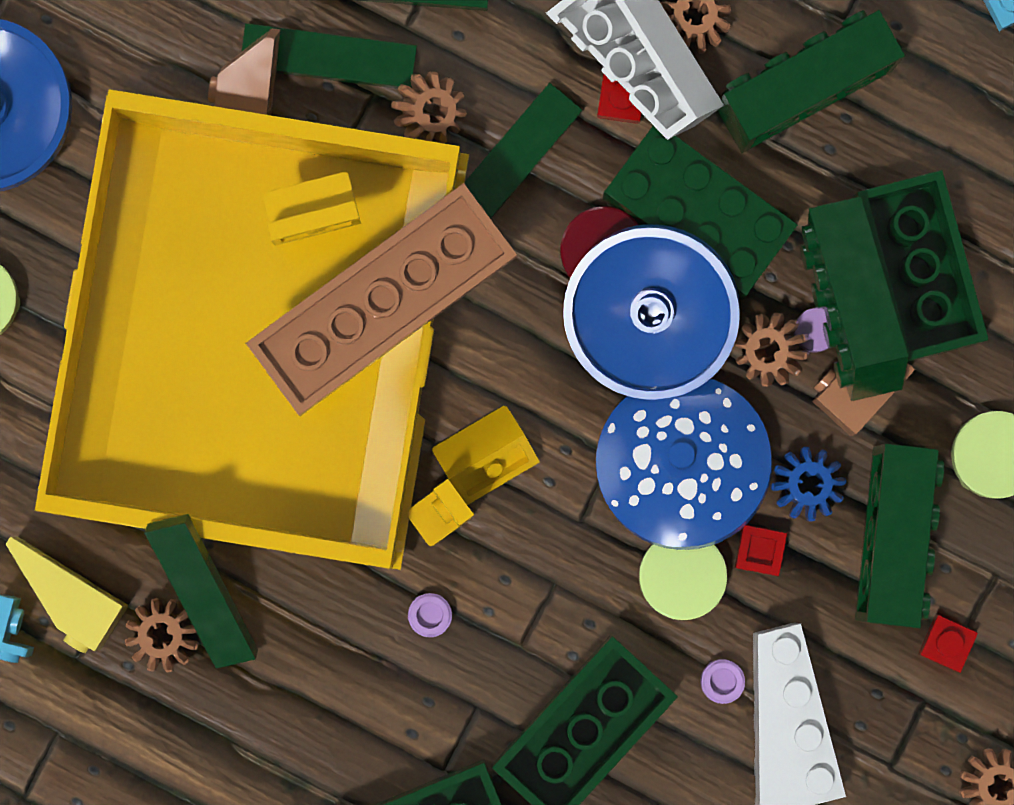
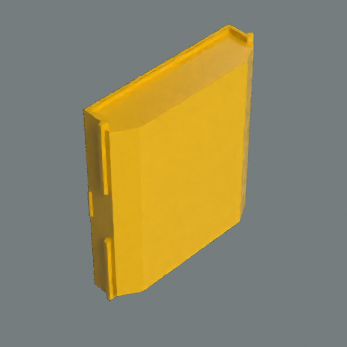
[35,89,469,570]

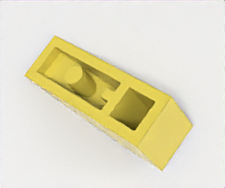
[6,537,129,654]

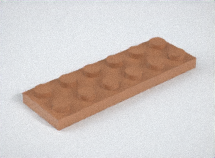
[246,183,517,416]

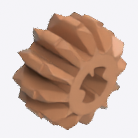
[660,0,731,54]
[391,71,467,143]
[735,312,810,386]
[125,598,199,672]
[959,748,1014,805]

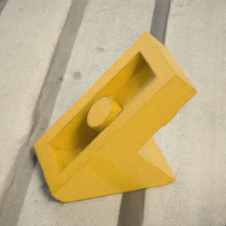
[406,479,474,546]

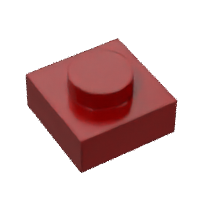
[597,73,641,124]
[734,525,787,576]
[918,615,978,673]

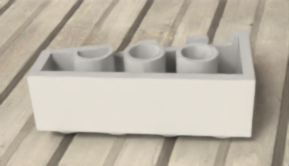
[546,0,724,140]
[753,622,846,805]

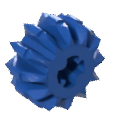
[770,447,846,521]

